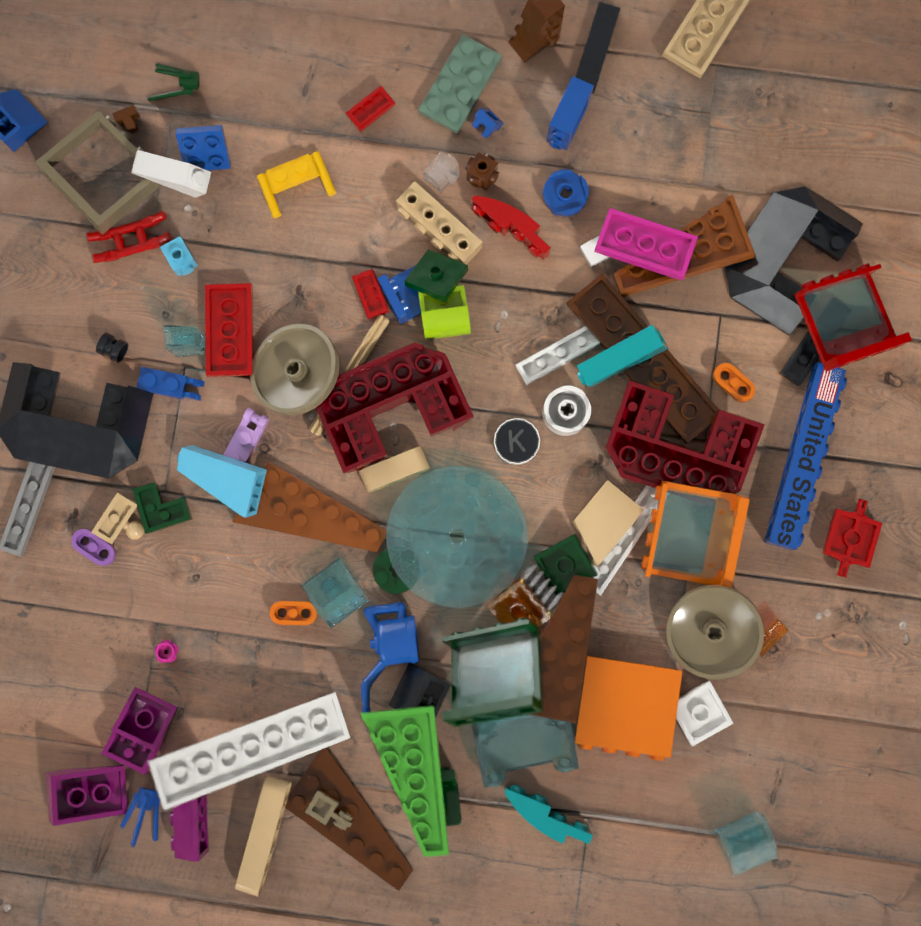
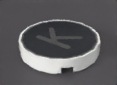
[494,418,540,465]

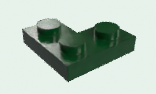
[132,482,193,534]

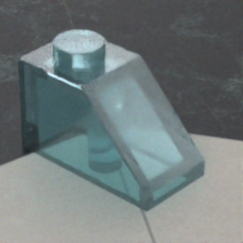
[163,325,205,358]

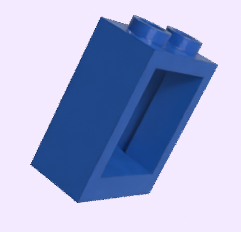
[546,76,594,151]

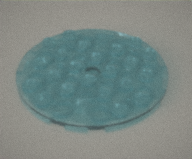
[386,466,528,608]

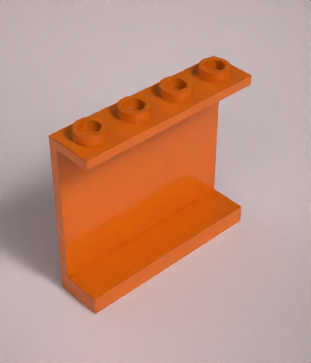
[573,655,682,761]

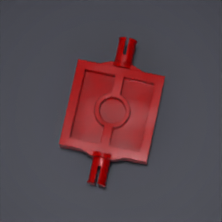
[822,499,882,578]

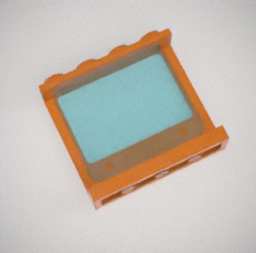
[641,481,750,588]

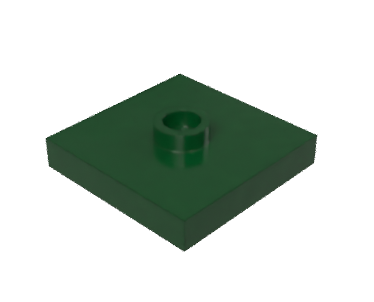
[404,249,468,302]
[534,533,598,594]

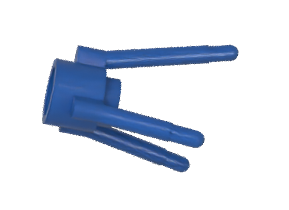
[120,787,160,847]

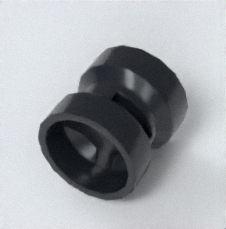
[96,332,129,363]

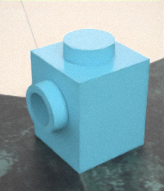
[160,236,198,277]

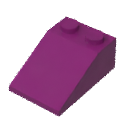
[46,765,127,826]

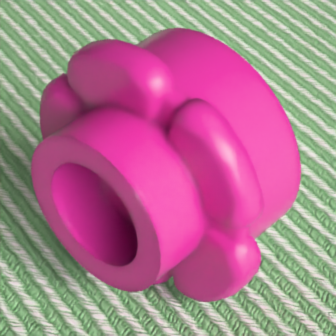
[155,640,178,663]

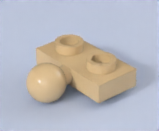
[91,492,144,545]

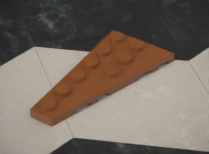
[614,194,755,297]

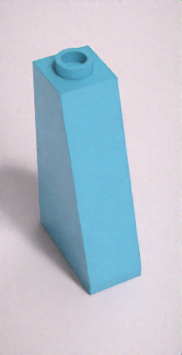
[177,445,267,518]

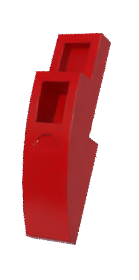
[471,195,551,260]

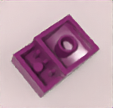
[101,687,178,775]

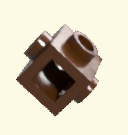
[465,152,500,191]

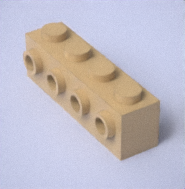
[396,181,483,265]

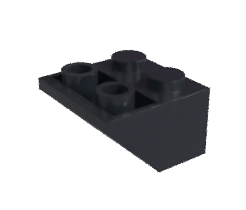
[389,663,452,718]

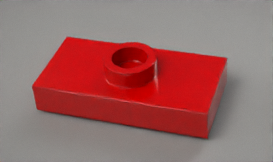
[346,85,395,132]
[352,268,389,320]

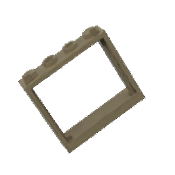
[35,110,161,235]

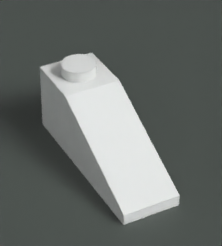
[131,150,211,198]

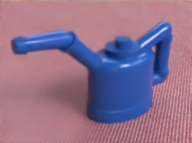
[361,602,419,712]

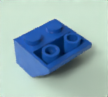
[0,89,48,152]

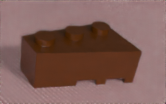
[508,0,565,63]

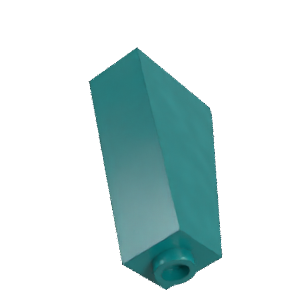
[577,324,669,387]

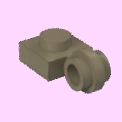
[305,790,353,830]

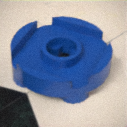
[542,169,589,217]

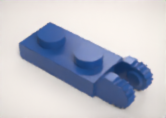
[137,367,204,401]

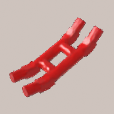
[86,211,173,263]

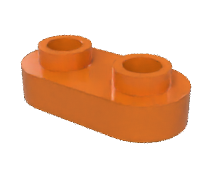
[713,363,755,403]
[269,601,318,625]

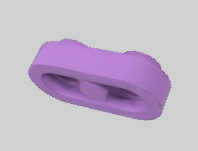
[71,529,117,566]

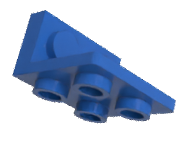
[378,265,421,325]

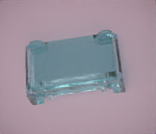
[472,715,579,788]

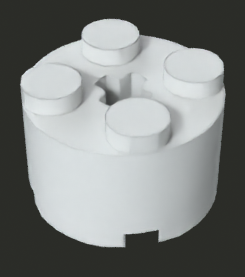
[542,386,591,436]

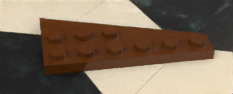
[515,575,598,724]
[285,747,413,891]

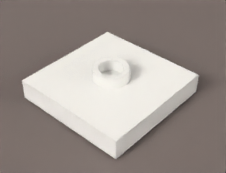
[676,680,733,747]

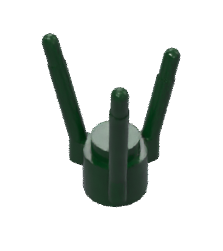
[147,63,200,101]

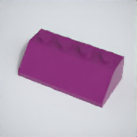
[170,794,209,862]

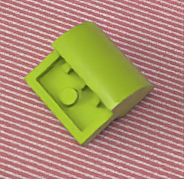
[418,285,471,341]

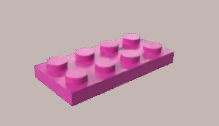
[594,208,698,281]

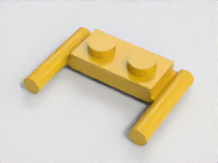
[256,151,336,218]

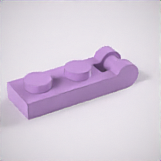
[223,408,270,463]

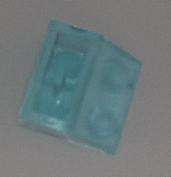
[714,811,778,876]

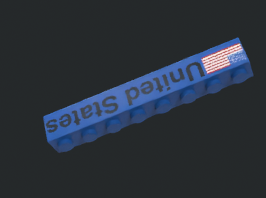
[764,362,847,551]

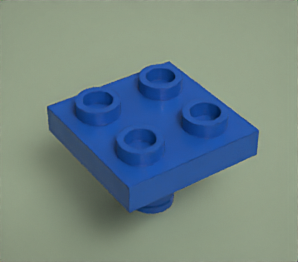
[175,125,231,170]

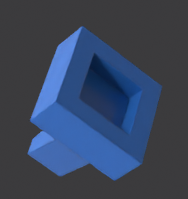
[472,108,504,138]

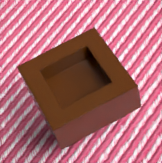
[112,105,141,133]

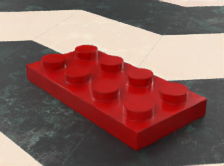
[205,283,253,377]

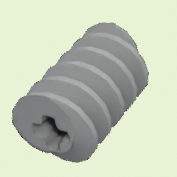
[512,564,564,616]

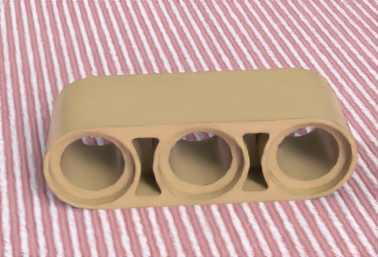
[359,446,430,493]

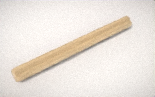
[309,315,390,436]

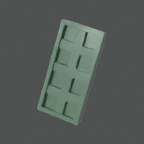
[418,35,502,134]

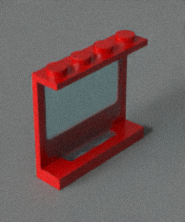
[794,263,912,372]

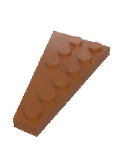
[232,462,389,552]

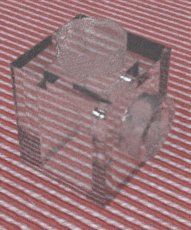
[423,151,459,193]

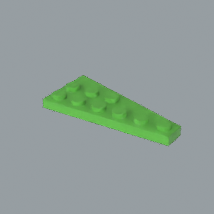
[361,705,449,857]

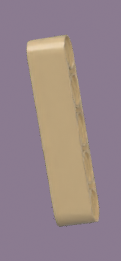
[235,775,291,897]

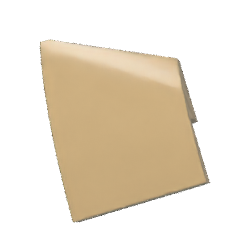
[573,480,644,567]

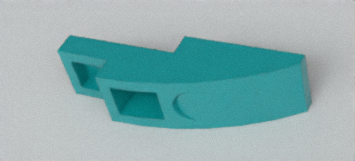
[504,784,593,844]

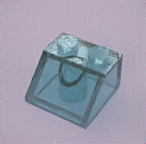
[302,557,369,628]

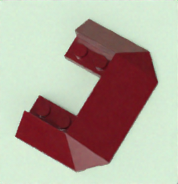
[316,342,474,474]
[606,380,765,506]

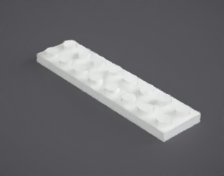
[148,692,350,810]

